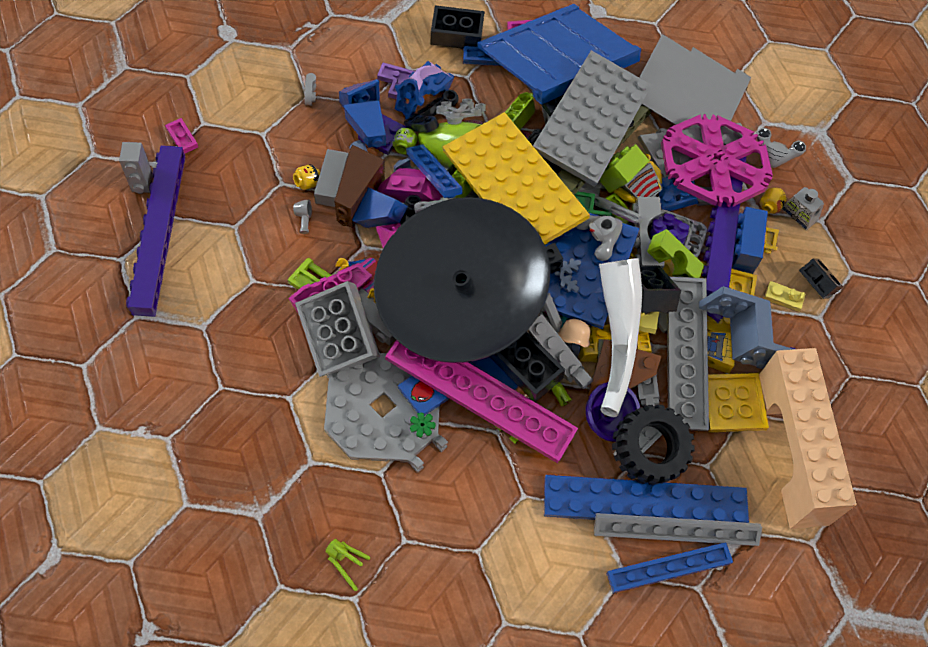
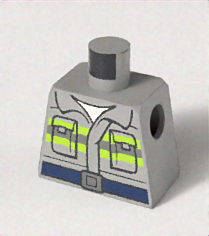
[782,187,824,231]

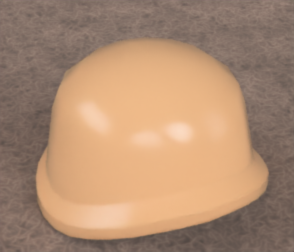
[557,319,590,347]

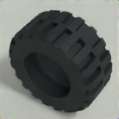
[612,404,695,485]

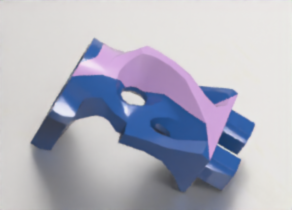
[394,61,454,119]

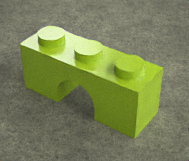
[647,229,704,278]

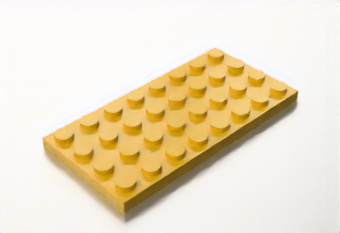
[442,112,590,245]

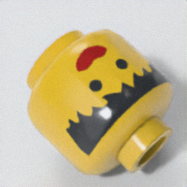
[293,164,320,190]

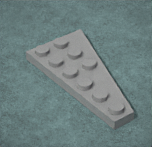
[638,123,743,178]

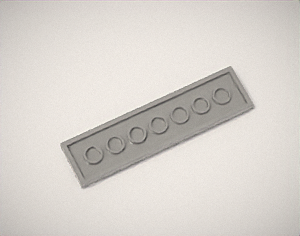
[667,277,709,431]

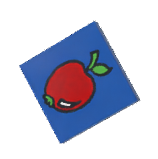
[398,376,450,416]

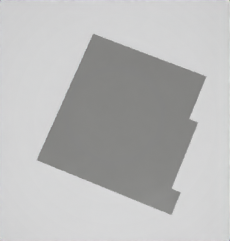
[639,34,751,130]

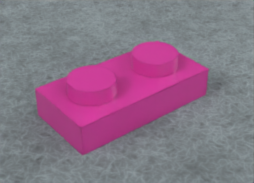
[165,118,198,154]

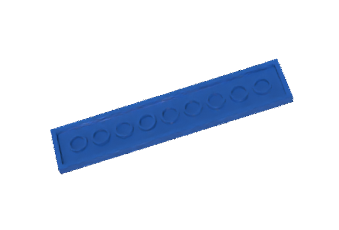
[544,475,749,523]

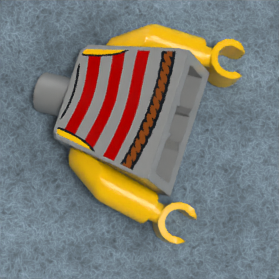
[606,154,662,204]

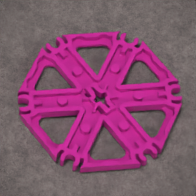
[661,114,773,207]

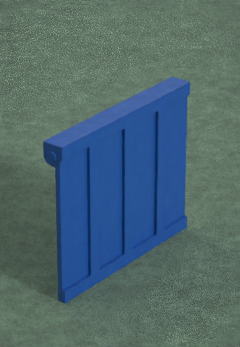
[478,4,641,105]

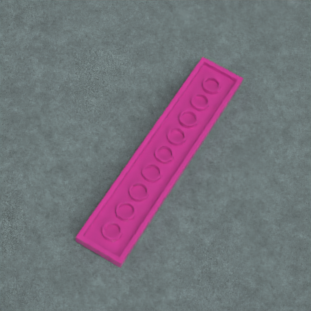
[385,340,578,463]

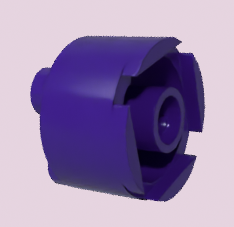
[648,213,689,245]

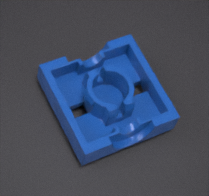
[659,177,699,211]

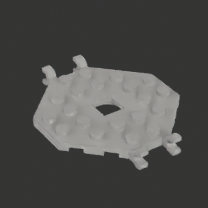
[324,353,448,473]

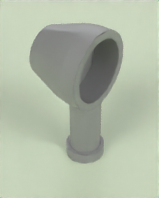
[293,200,312,234]

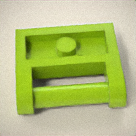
[288,258,334,290]

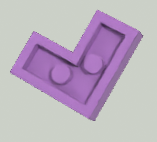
[377,63,415,99]

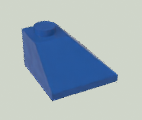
[339,79,380,108]

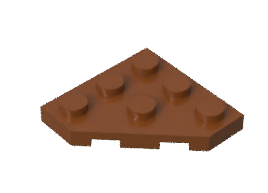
[587,339,661,396]

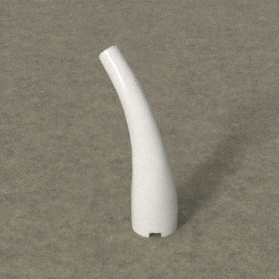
[599,258,642,417]

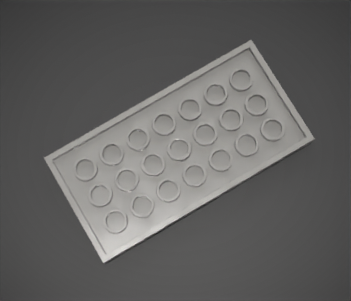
[533,50,652,187]

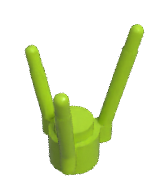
[325,539,370,591]

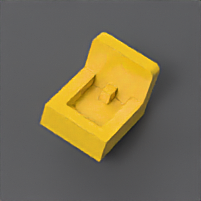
[763,227,779,254]

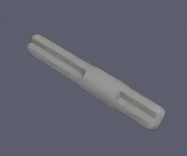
[594,195,643,224]

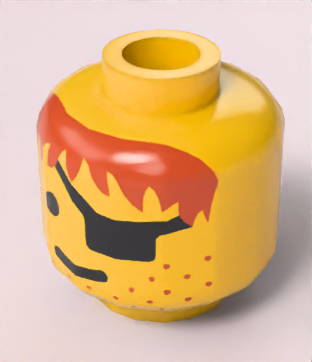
[760,188,787,214]

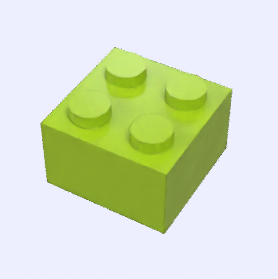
[599,144,650,193]

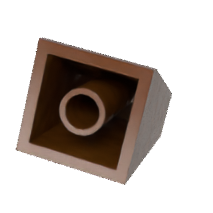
[335,145,385,228]

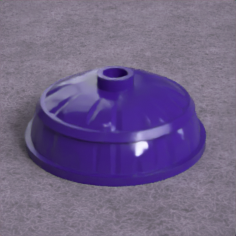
[586,382,640,442]

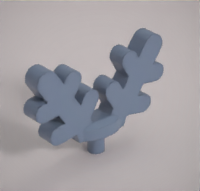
[555,258,581,293]

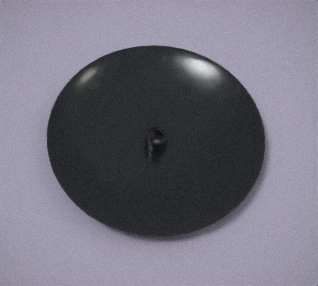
[374,198,550,363]

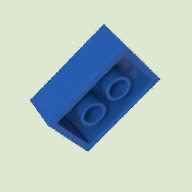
[731,207,768,274]

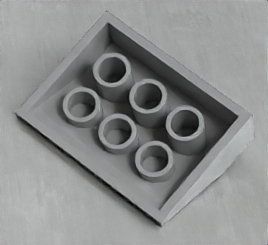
[295,281,380,377]

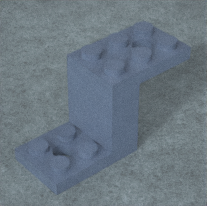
[699,286,794,369]

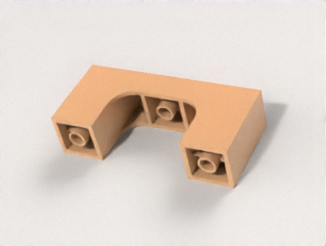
[759,348,857,529]

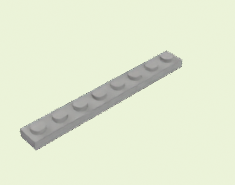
[594,513,762,546]

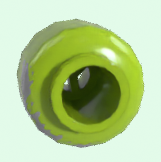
[392,128,418,155]

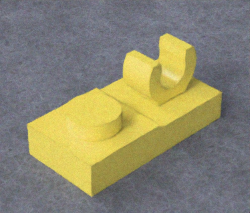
[764,281,805,312]

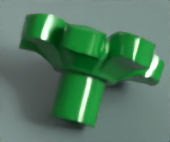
[410,412,436,438]

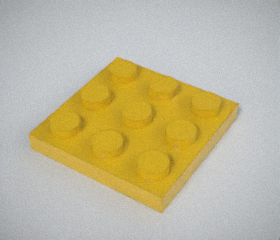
[708,373,769,432]

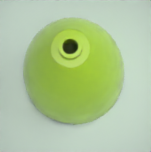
[418,122,481,168]

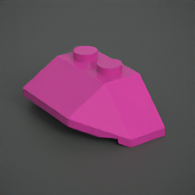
[377,168,443,203]

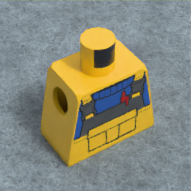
[707,331,735,374]

